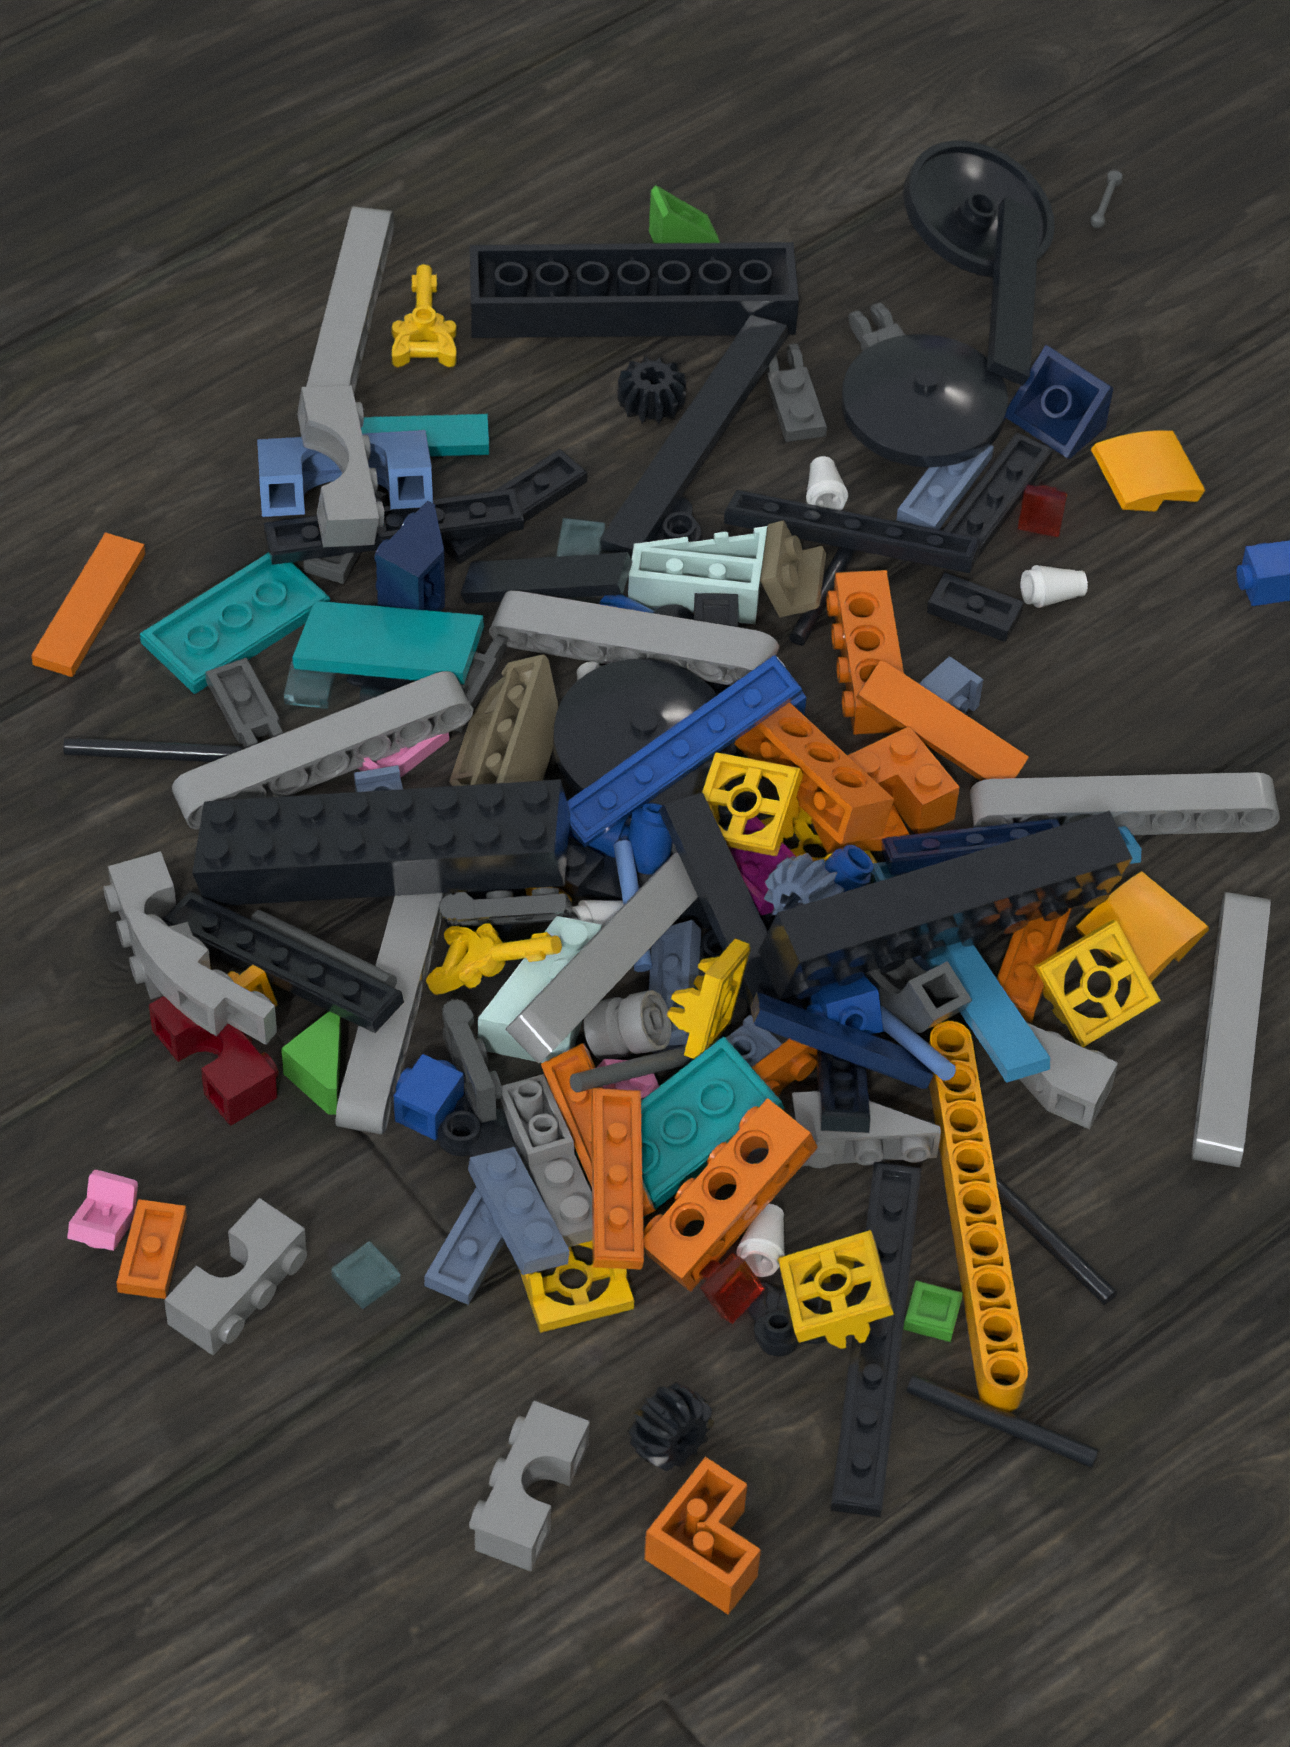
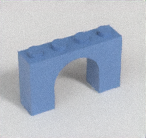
[257,430,433,517]

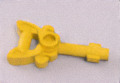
[392,264,456,367]
[426,923,562,995]

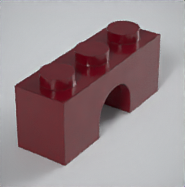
[149,996,279,1126]

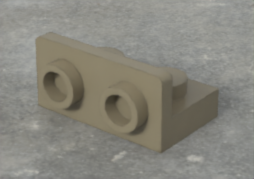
[760,520,826,618]

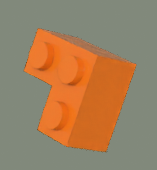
[847,726,960,834]
[644,1457,761,1615]

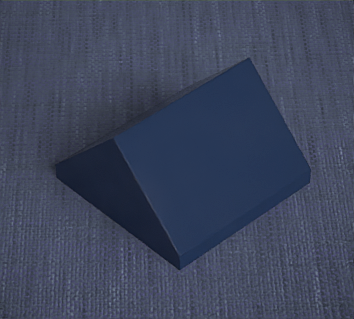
[1006,345,1114,459]

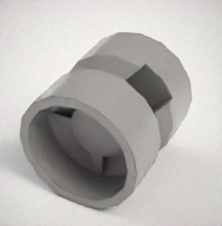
[584,990,672,1061]

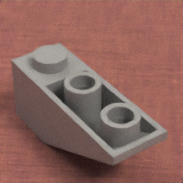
[1020,1023,1118,1130]
[790,1091,941,1168]

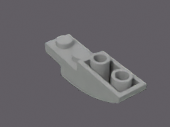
[126,907,277,1045]
[501,1074,593,1247]

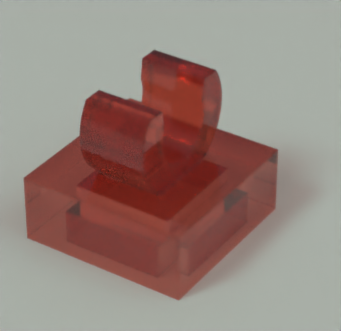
[1017,484,1068,537]
[698,1253,764,1324]

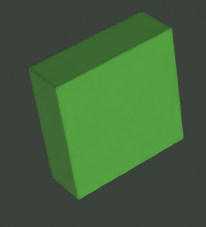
[903,1281,963,1342]

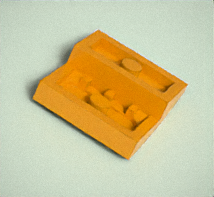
[1091,431,1205,511]
[1076,871,1209,982]

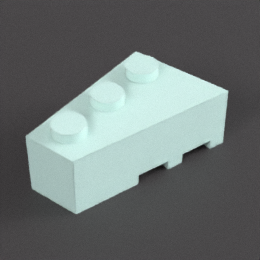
[628,526,767,624]
[478,916,602,1063]

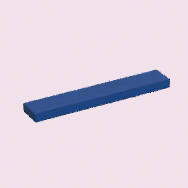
[567,655,802,848]

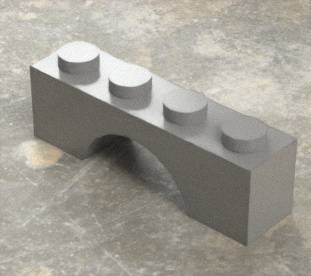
[297,385,384,547]

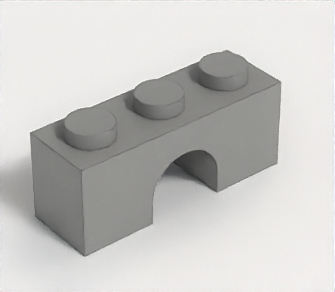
[103,851,193,999]
[164,1198,307,1355]
[469,1401,590,1571]

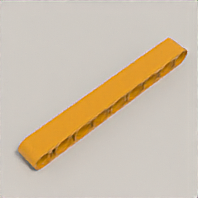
[929,1021,1028,1412]

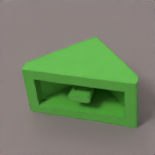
[649,185,720,243]
[281,1011,342,1115]

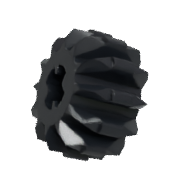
[617,356,687,425]
[628,1382,714,1472]

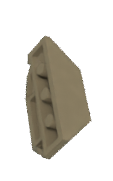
[449,654,559,786]

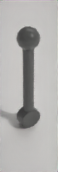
[1090,170,1123,228]

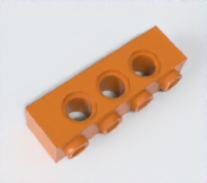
[826,570,904,735]
[734,702,894,845]
[643,1098,818,1292]

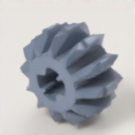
[764,853,845,915]

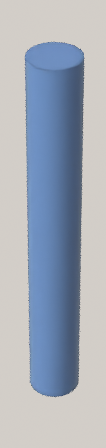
[613,840,652,972]
[880,1006,956,1081]

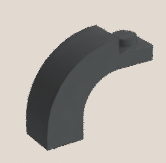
[864,958,972,1033]

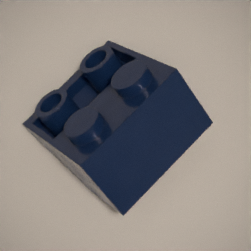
[375,501,445,612]

